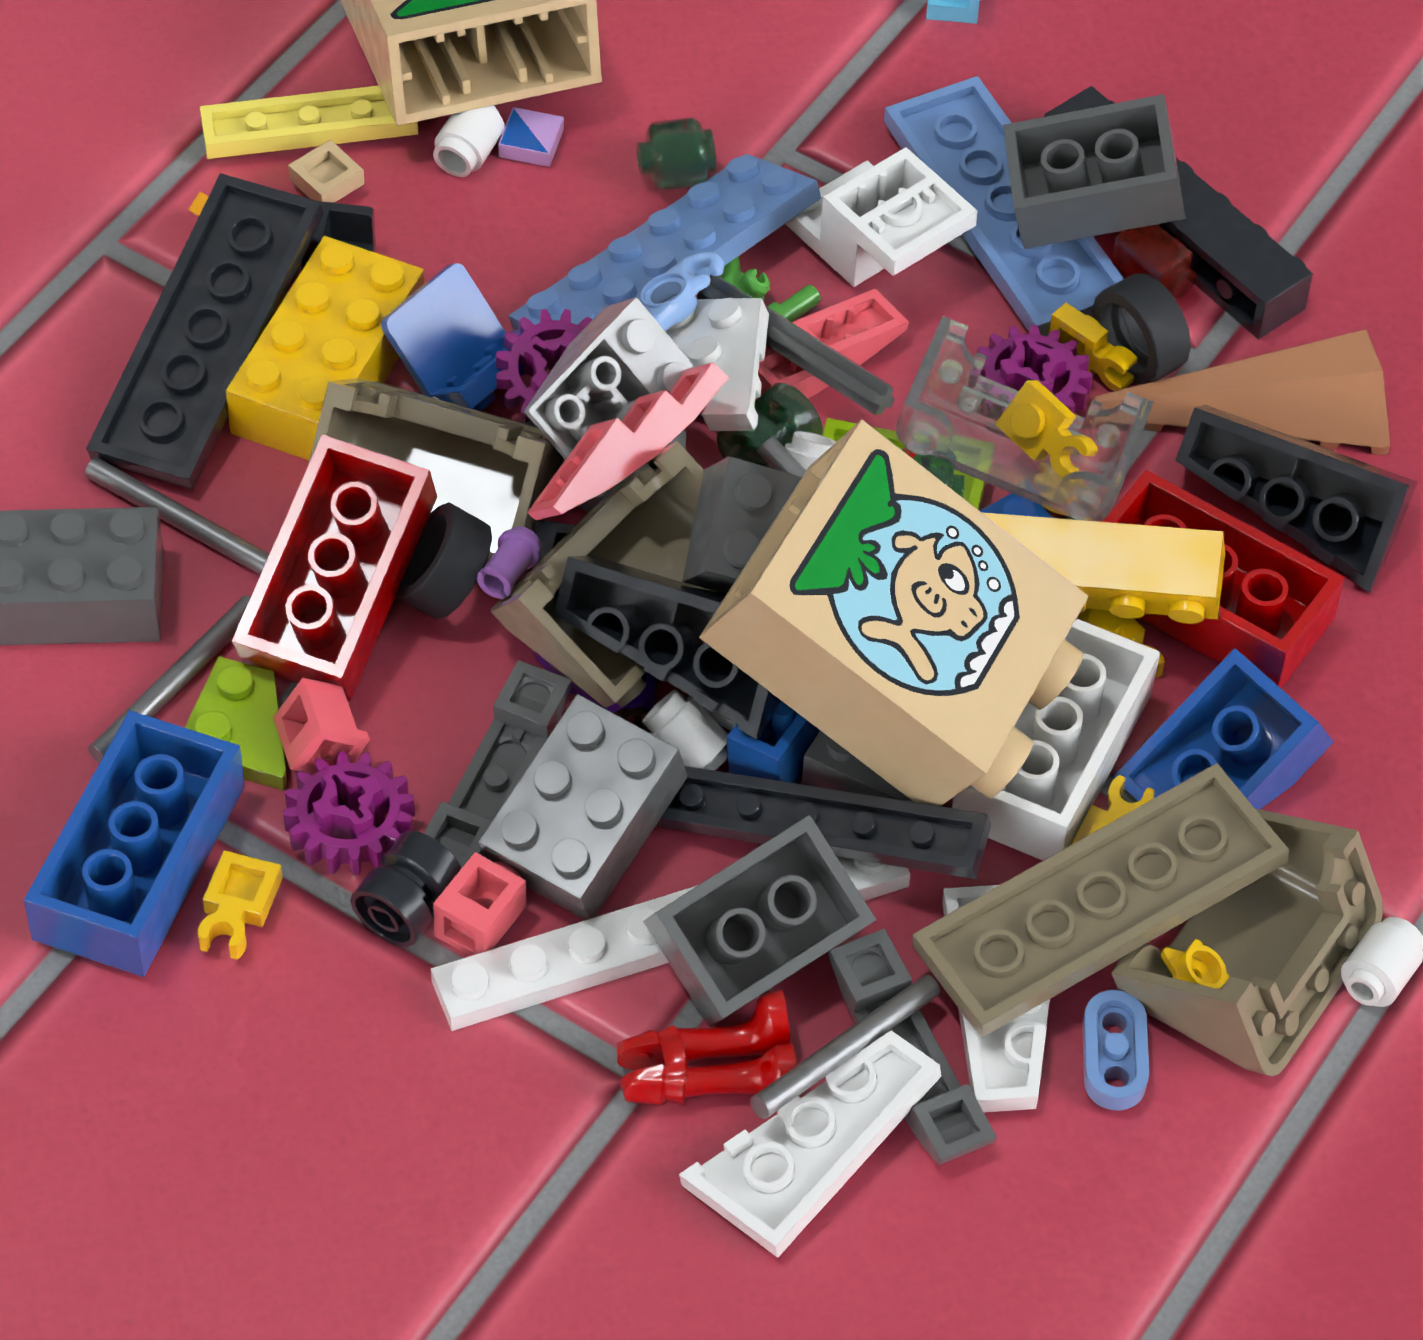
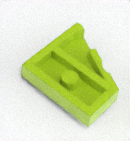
[185,656,287,791]

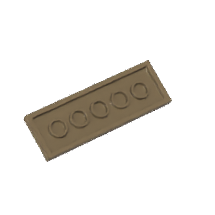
[912,763,1289,1038]

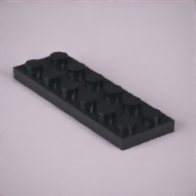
[86,173,324,490]

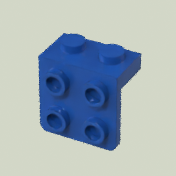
[381,263,526,411]

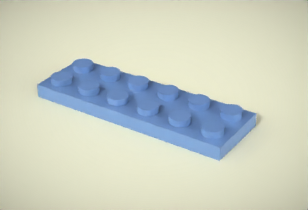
[884,76,1123,336]
[508,153,821,341]

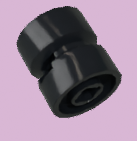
[350,830,462,947]

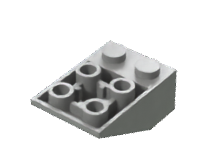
[524,297,695,497]

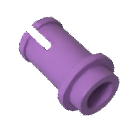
[477,526,541,599]

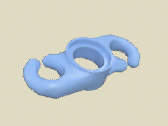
[641,252,724,331]

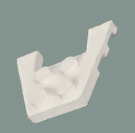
[665,298,769,431]

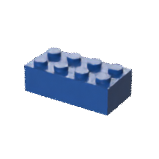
[24,710,245,977]

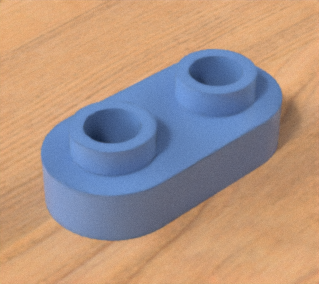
[1082,990,1149,1110]

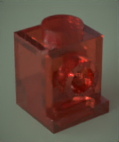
[1112,224,1197,299]

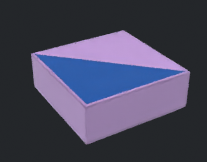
[498,107,564,167]

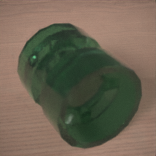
[716,383,823,469]

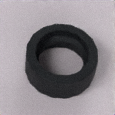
[1092,274,1191,384]
[396,502,492,620]

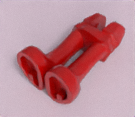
[616,989,800,1105]

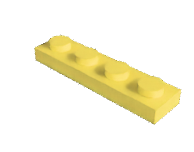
[200,85,418,159]

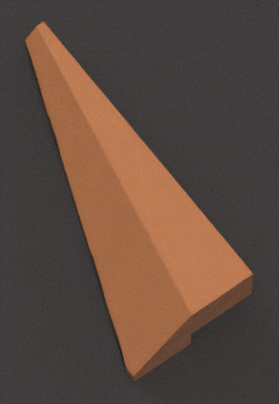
[1092,329,1390,455]

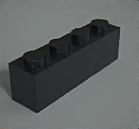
[1175,405,1417,593]
[553,556,781,739]

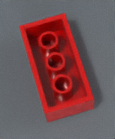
[232,434,438,702]
[1103,470,1345,688]

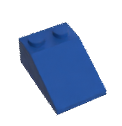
[1113,648,1334,809]

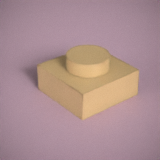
[288,140,365,203]

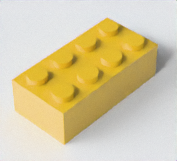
[226,236,425,461]

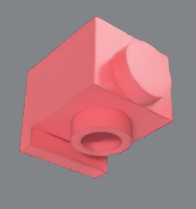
[273,678,370,774]
[433,852,526,956]

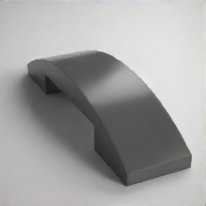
[424,660,572,867]
[828,928,997,1165]

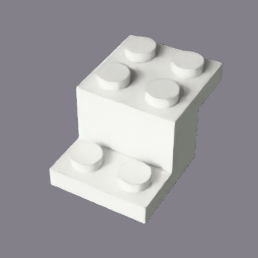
[785,147,978,287]

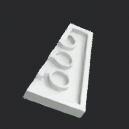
[942,885,1050,1112]
[679,1030,941,1258]

